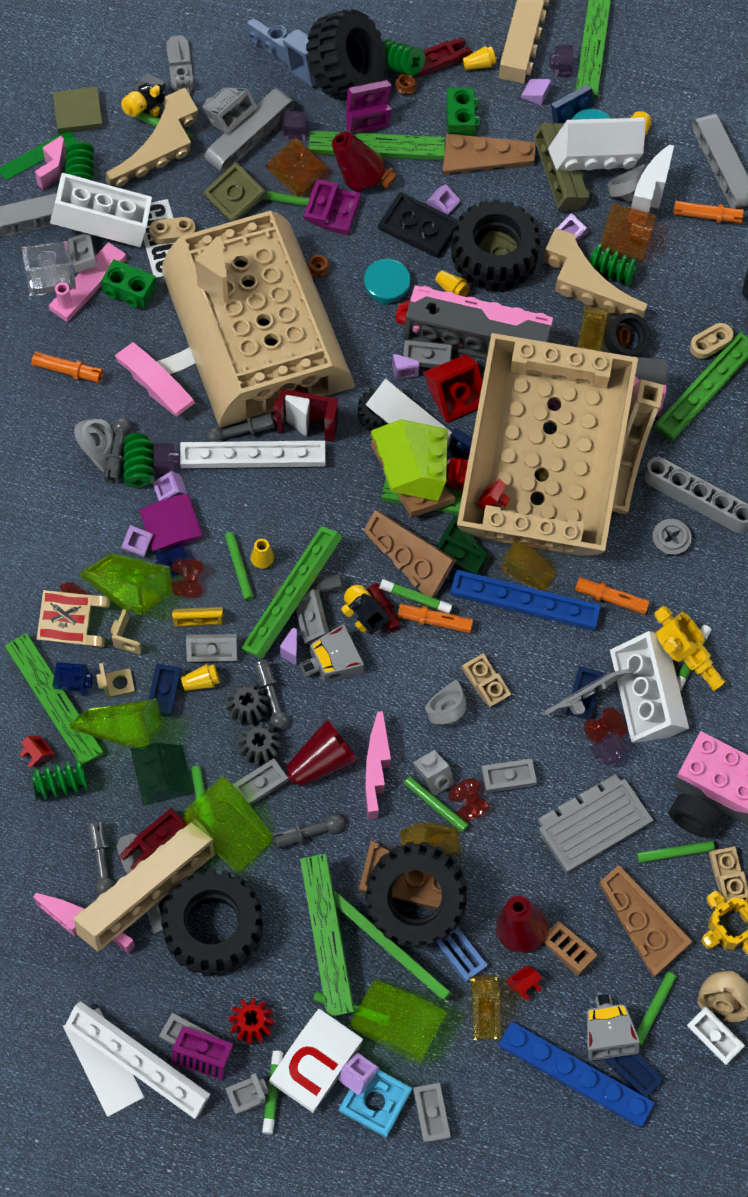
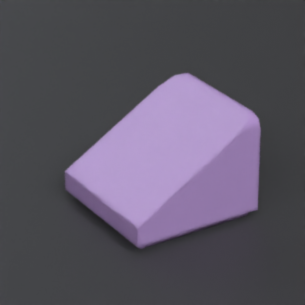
[521,79,551,105]
[426,184,461,215]
[558,213,590,242]
[392,354,420,380]
[153,471,188,501]
[120,525,153,557]
[280,628,297,665]
[338,1052,379,1095]

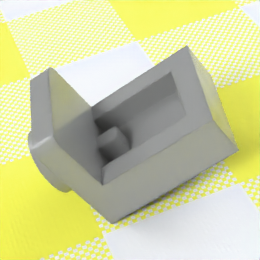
[413,750,454,796]
[225,1073,269,1116]

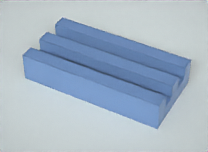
[436,927,488,983]

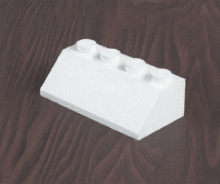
[548,118,646,171]
[50,173,152,247]
[610,631,689,743]

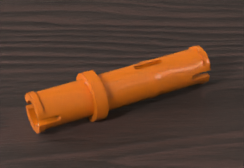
[673,200,744,224]
[31,351,104,383]
[575,577,650,615]
[397,603,473,634]

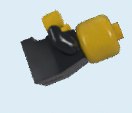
[121,73,165,117]
[341,585,391,635]

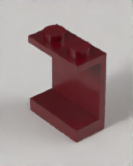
[273,389,338,442]

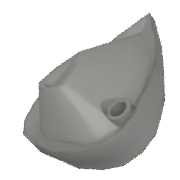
[607,164,646,201]
[74,419,113,472]
[425,679,466,726]

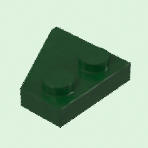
[436,515,488,575]

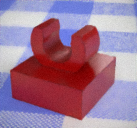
[476,479,510,510]
[20,736,56,767]
[505,965,541,1000]

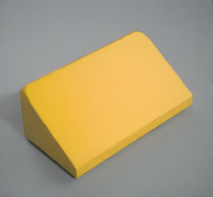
[172,607,223,627]

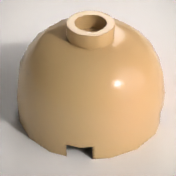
[698,971,748,1022]

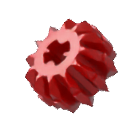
[445,458,469,491]
[229,997,275,1045]

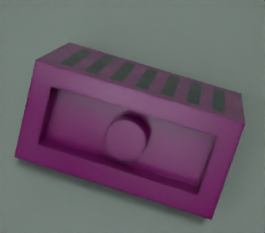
[172,1026,233,1080]

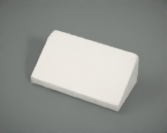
[285,395,310,436]

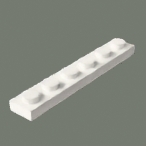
[180,441,325,468]
[65,1001,211,1119]

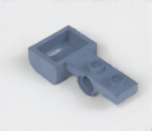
[247,18,316,87]

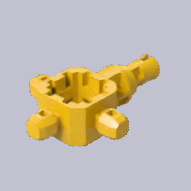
[654,606,726,691]
[701,891,748,955]

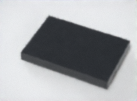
[378,192,458,259]

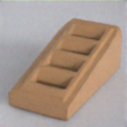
[543,921,598,977]

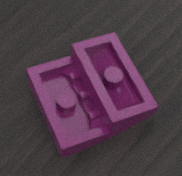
[346,80,392,135]
[303,179,361,235]
[139,494,204,554]

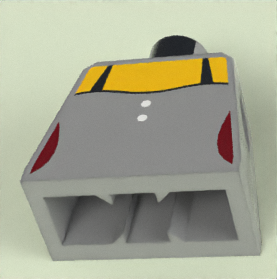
[300,624,364,683]
[587,994,639,1061]

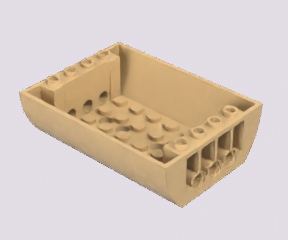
[162,211,355,428]
[457,333,638,556]

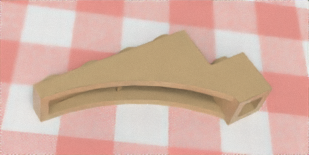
[106,88,198,187]
[543,228,648,318]
[612,379,664,515]

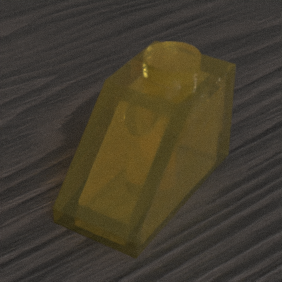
[577,305,608,351]
[501,540,556,591]
[400,821,461,855]
[470,975,501,1040]

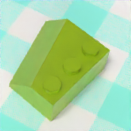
[371,419,448,501]

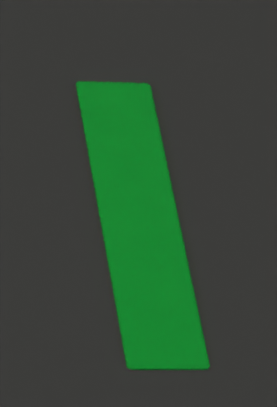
[0,132,77,180]

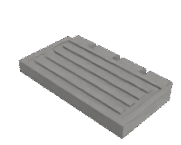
[537,774,653,874]

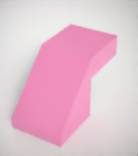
[35,136,66,190]

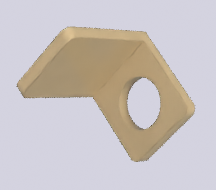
[111,609,142,655]
[96,663,135,698]

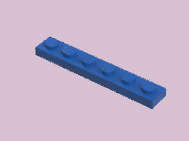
[450,569,601,631]
[498,1021,654,1128]

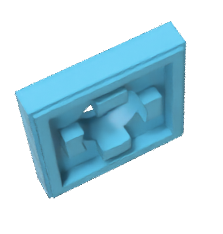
[338,1069,412,1138]

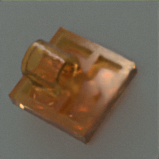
[265,137,328,198]
[601,203,657,261]

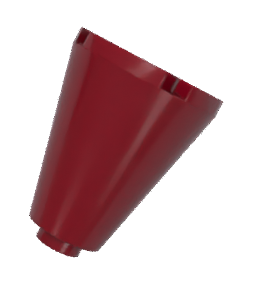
[332,132,385,192]
[285,720,358,787]
[496,895,548,953]

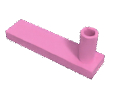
[49,242,127,322]

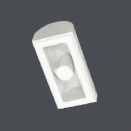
[687,1006,745,1065]

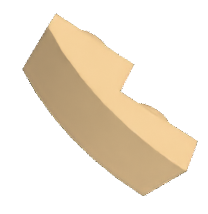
[461,653,511,707]
[708,846,748,902]

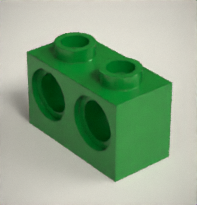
[446,88,479,136]
[101,259,157,310]

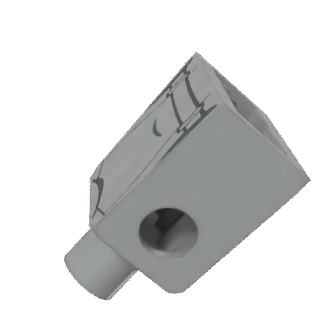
[202,88,258,134]

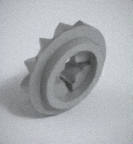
[652,519,692,556]

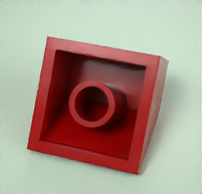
[424,354,483,422]

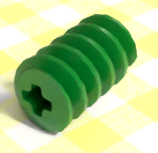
[382,39,425,76]
[65,142,94,181]
[589,242,639,287]
[124,433,155,488]
[32,760,88,801]

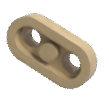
[149,217,196,244]
[690,323,733,359]

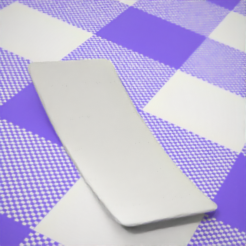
[156,347,195,374]

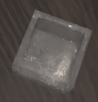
[21,241,76,295]

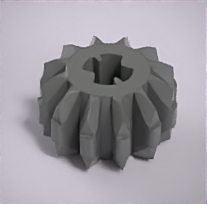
[225,681,268,725]
[238,721,281,766]

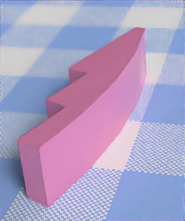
[115,342,195,417]
[365,711,391,820]
[33,893,135,954]

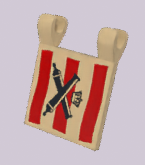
[37,590,110,647]

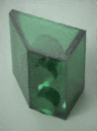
[130,742,193,806]

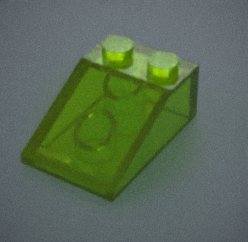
[80,553,172,614]
[70,698,163,748]
[183,776,272,874]
[349,979,447,1066]

